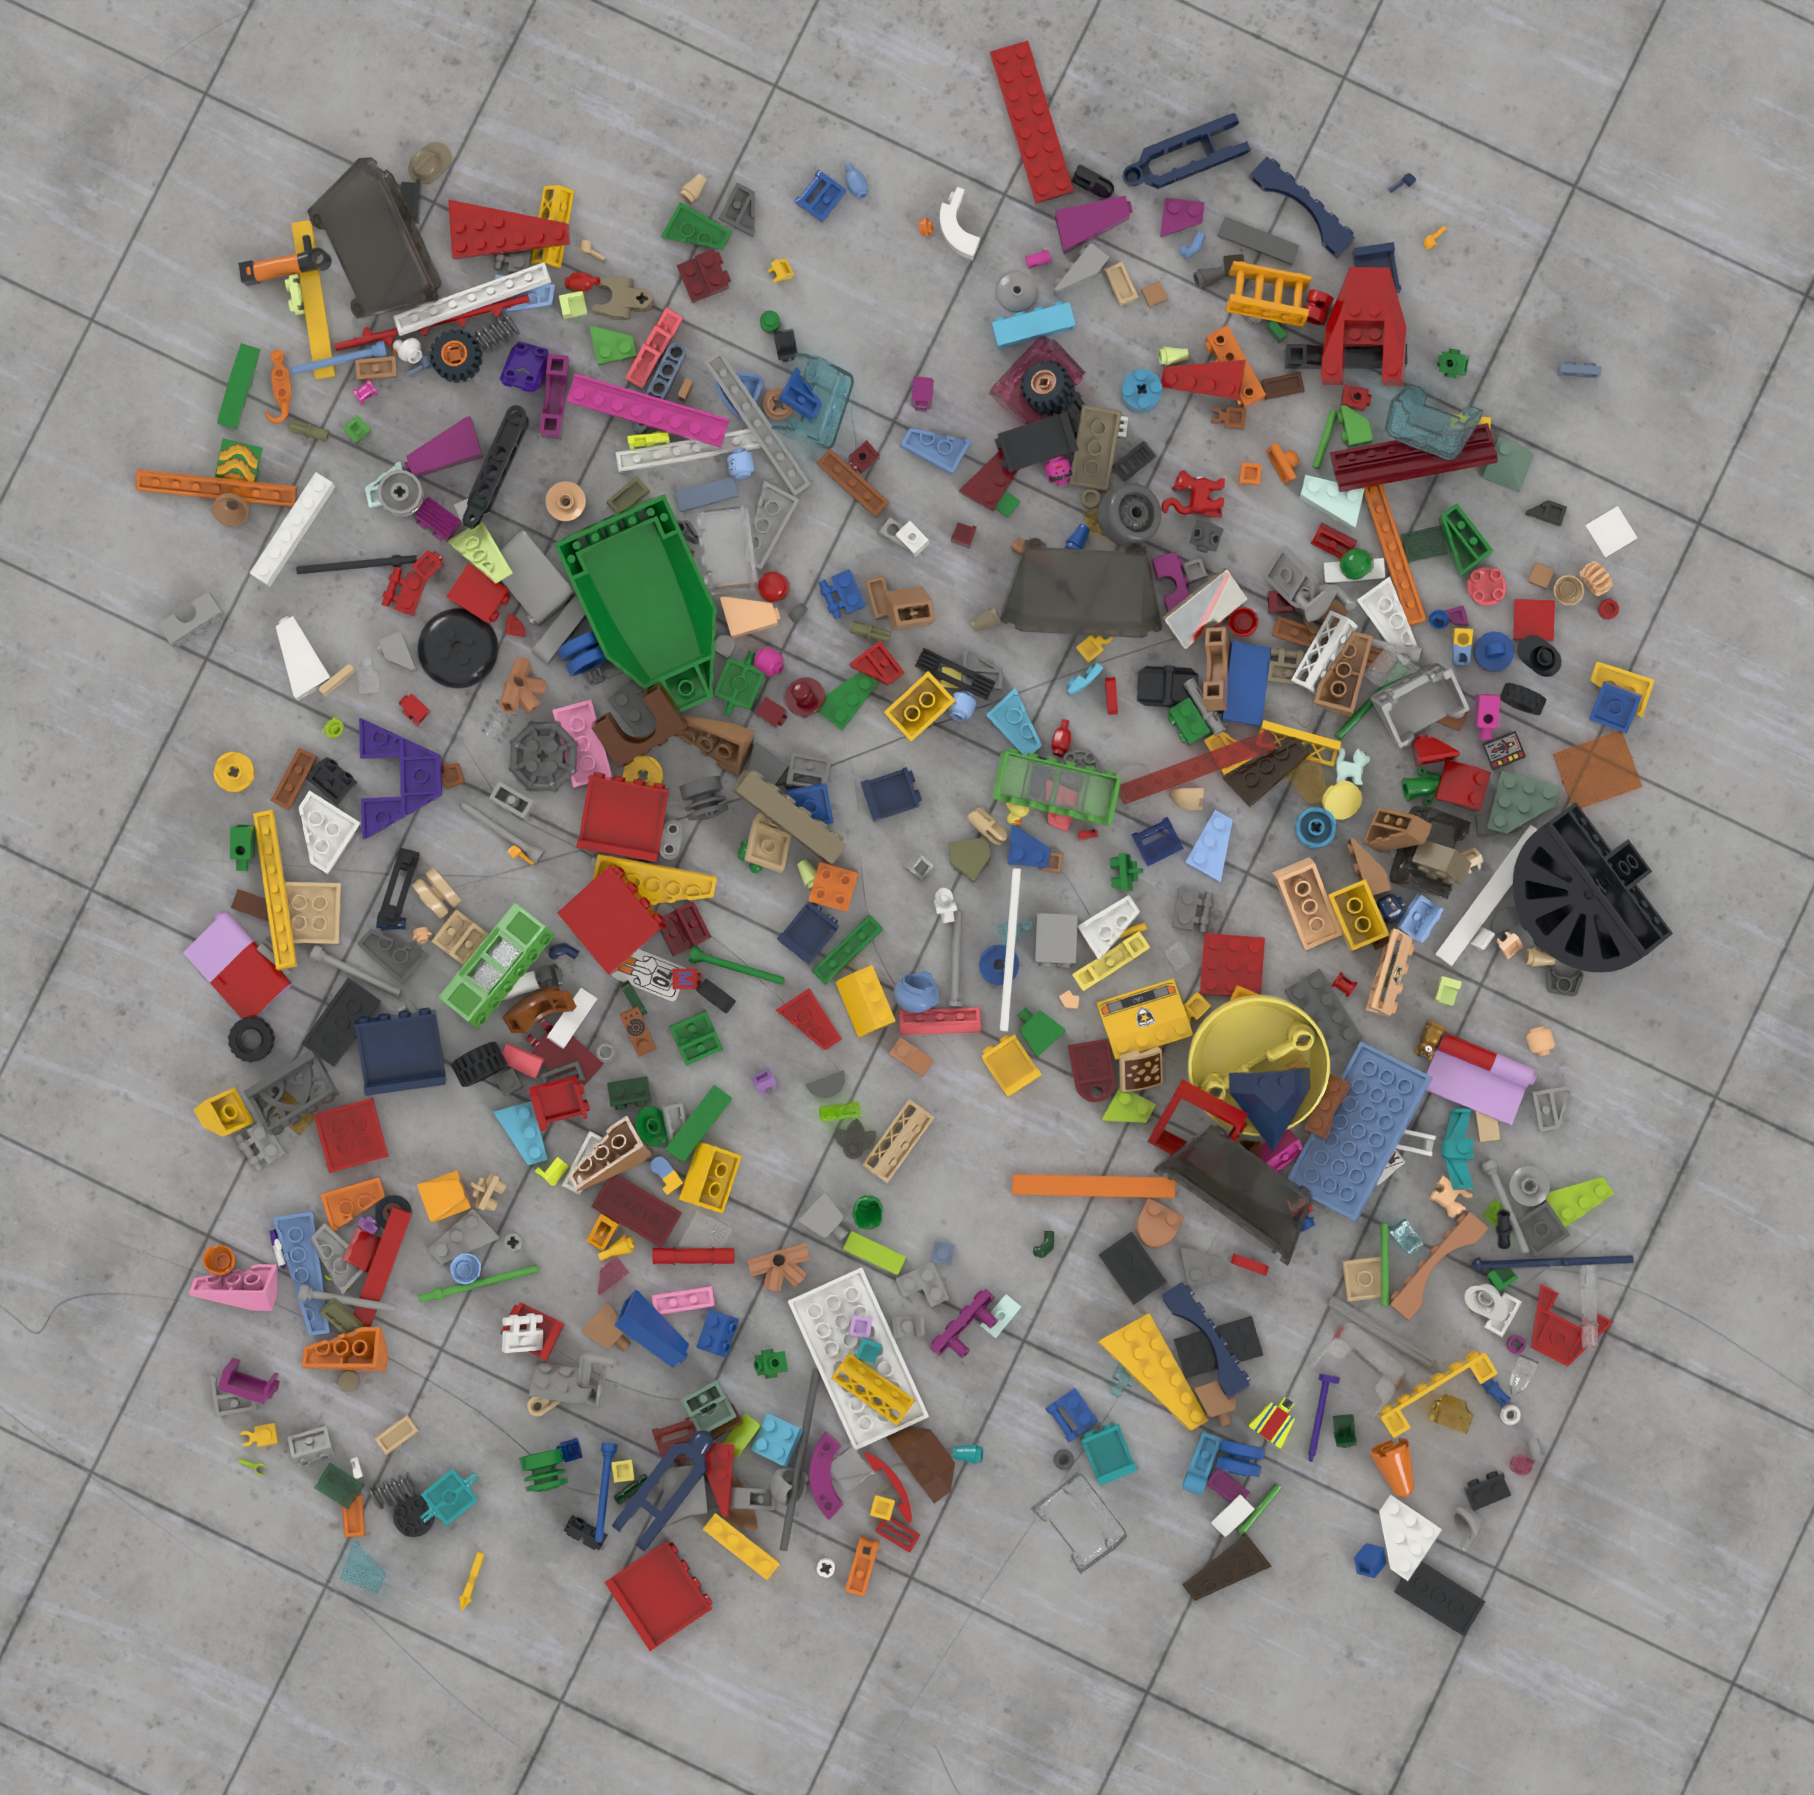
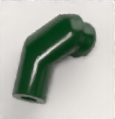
[1033,1231,1054,1258]

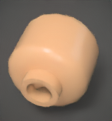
[1526,1026,1555,1057]

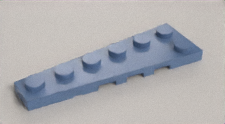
[273,1211,331,1336]

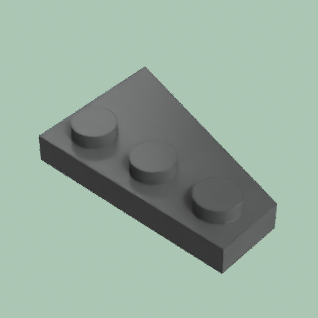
[357,929,429,985]

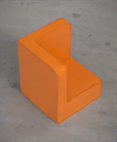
[1238,462,1262,486]

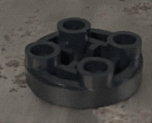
[393,1496,435,1537]

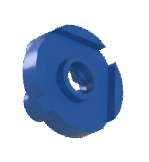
[979,945,1019,986]

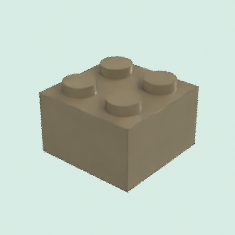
[1412,841,1472,885]

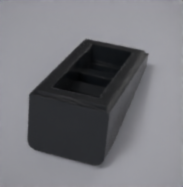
[1112,441,1157,482]

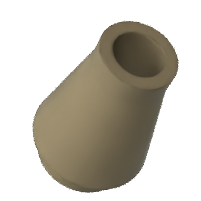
[971,607,1002,632]

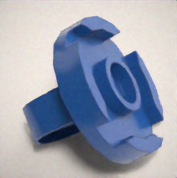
[1474,631,1515,672]

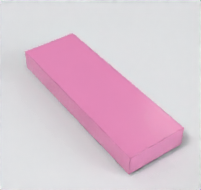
[651,1286,715,1315]

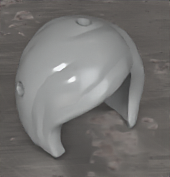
[770,1467,810,1506]

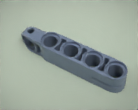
[632,343,686,434]

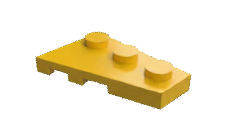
[1590,661,1655,718]

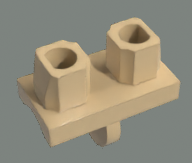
[470,1173,507,1211]

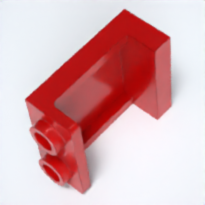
[446,563,511,624]
[529,1075,590,1131]
[500,1302,565,1361]

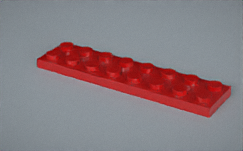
[990,41,1074,204]

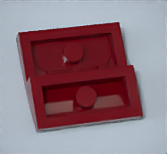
[660,901,711,956]

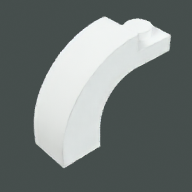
[940,187,980,261]

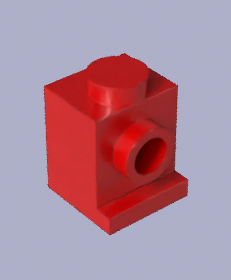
[1340,384,1372,411]
[398,693,431,727]

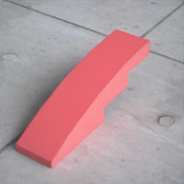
[625,307,684,389]

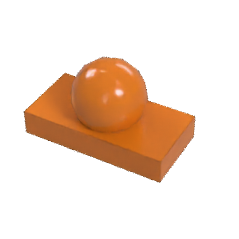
[1266,443,1299,486]

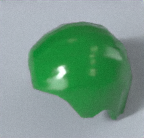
[1339,548,1374,580]
[853,1195,883,1230]

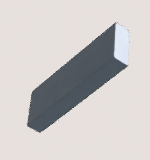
[675,477,739,512]

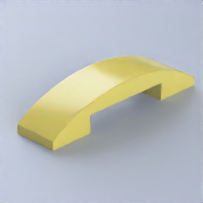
[1072,931,1150,991]

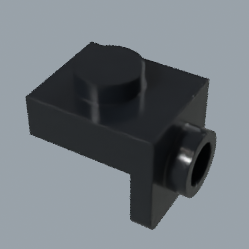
[773,329,798,362]

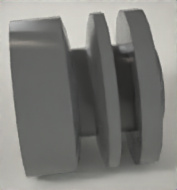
[679,776,729,821]

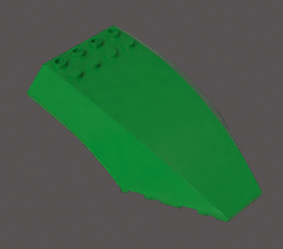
[554,494,717,712]

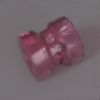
[1510,1454,1533,1476]

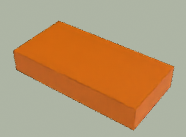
[341,1494,366,1538]

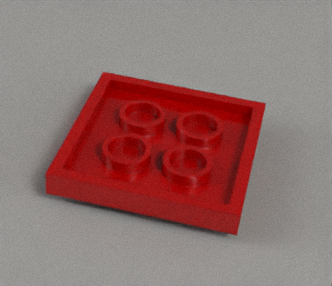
[1200,933,1265,996]
[313,1098,389,1173]

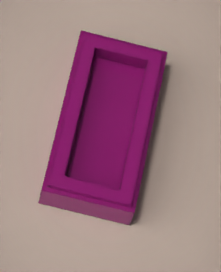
[1206,1468,1250,1503]

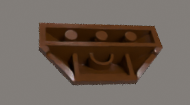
[886,1426,955,1503]

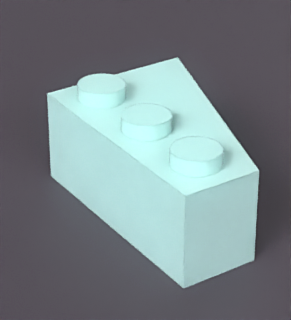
[1299,475,1364,531]

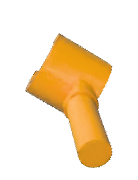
[1423,226,1447,250]
[507,846,534,865]

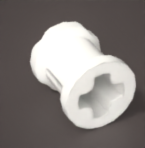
[817,1558,835,1578]

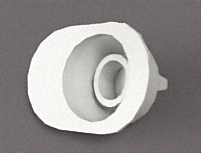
[1464,1284,1508,1322]

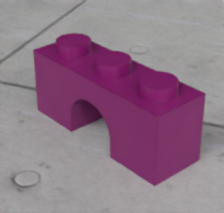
[1151,552,1191,613]

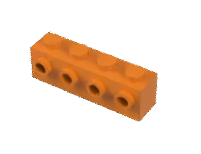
[1204,325,1266,409]

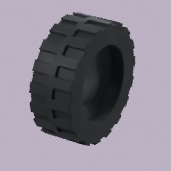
[1500,683,1547,715]
[228,1016,275,1062]

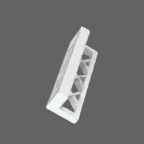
[1291,610,1358,695]

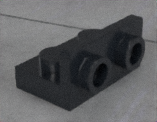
[307,757,357,805]
[1463,1470,1511,1511]

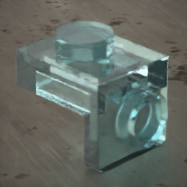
[1389,1218,1423,1255]

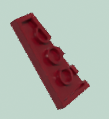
[959,450,1020,512]

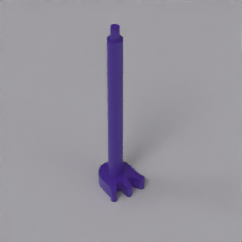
[1308,1373,1340,1462]

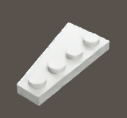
[1357,576,1417,666]

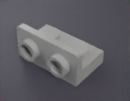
[287,1426,336,1466]

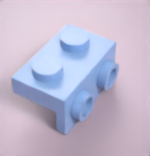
[1396,893,1444,943]

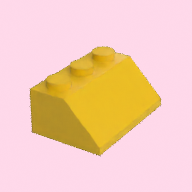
[882,671,955,742]
[1327,879,1390,952]
[835,965,896,1038]
[679,1142,742,1214]

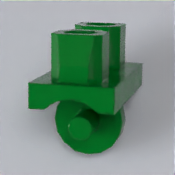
[1110,853,1143,891]

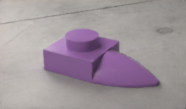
[357,1216,380,1235]

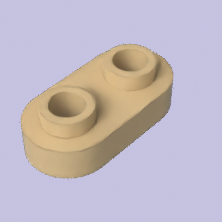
[527,1397,562,1417]

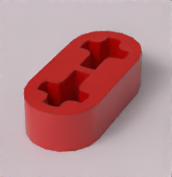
[1105,677,1118,715]
[1230,1253,1270,1276]

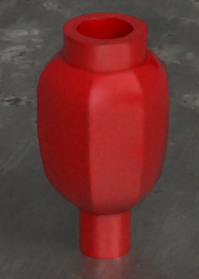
[564,272,600,292]
[1051,719,1071,757]

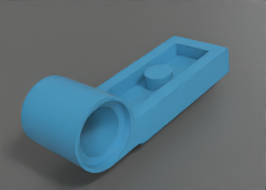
[1182,1431,1222,1496]

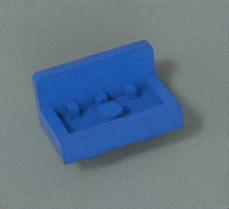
[696,1309,739,1357]

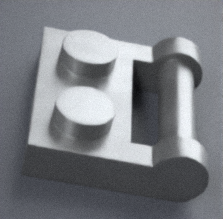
[785,752,831,789]

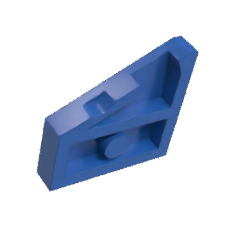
[1008,825,1051,868]

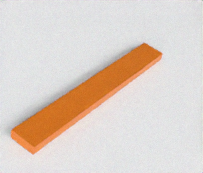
[136,469,298,507]
[1363,484,1427,626]
[1012,1174,1175,1198]

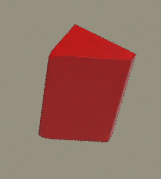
[1311,523,1357,559]

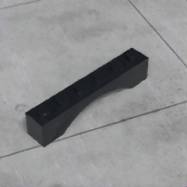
[1284,344,1408,369]

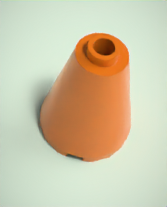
[1369,1438,1414,1498]

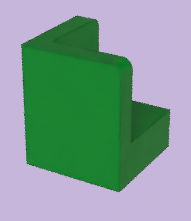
[1485,1268,1519,1291]

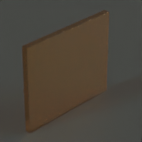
[1553,731,1642,808]

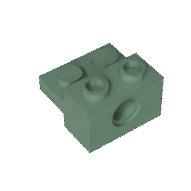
[681,1380,737,1432]

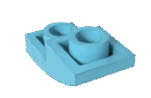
[1066,663,1104,696]

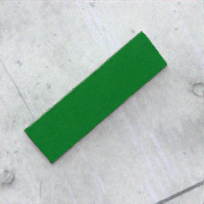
[665,1085,732,1162]

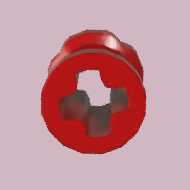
[1331,972,1358,997]

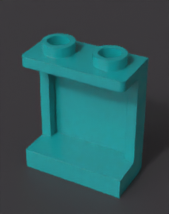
[1080,1422,1138,1486]

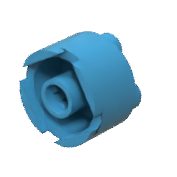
[1121,369,1162,413]
[1294,807,1336,850]

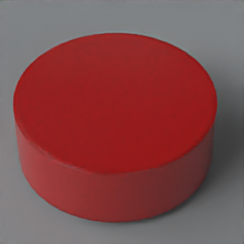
[1598,599,1619,620]

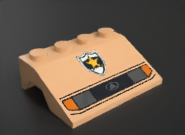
[1365,929,1415,1017]

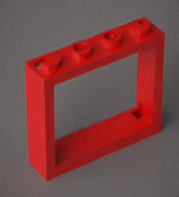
[1147,1079,1248,1176]

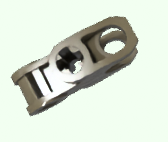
[592,276,654,320]

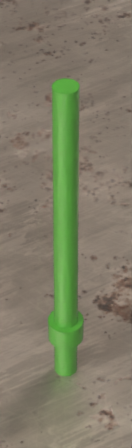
[418,1264,539,1303]

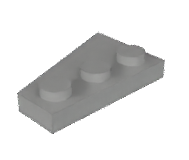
[310,1223,363,1295]

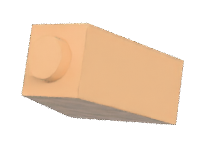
[720,597,781,638]

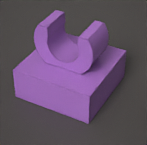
[751,1069,776,1096]

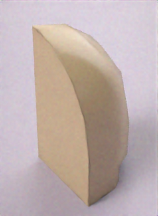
[1170,788,1204,811]

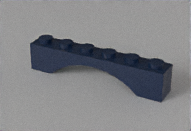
[1249,157,1355,259]
[1161,1282,1251,1400]

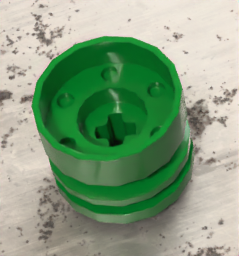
[519,1448,568,1492]

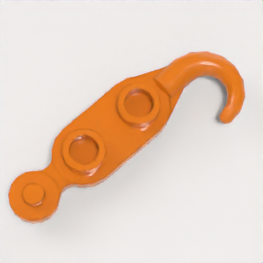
[265,349,292,424]

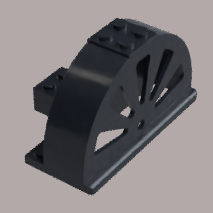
[1513,802,1673,973]

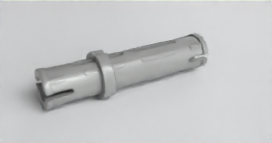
[1183,678,1226,736]

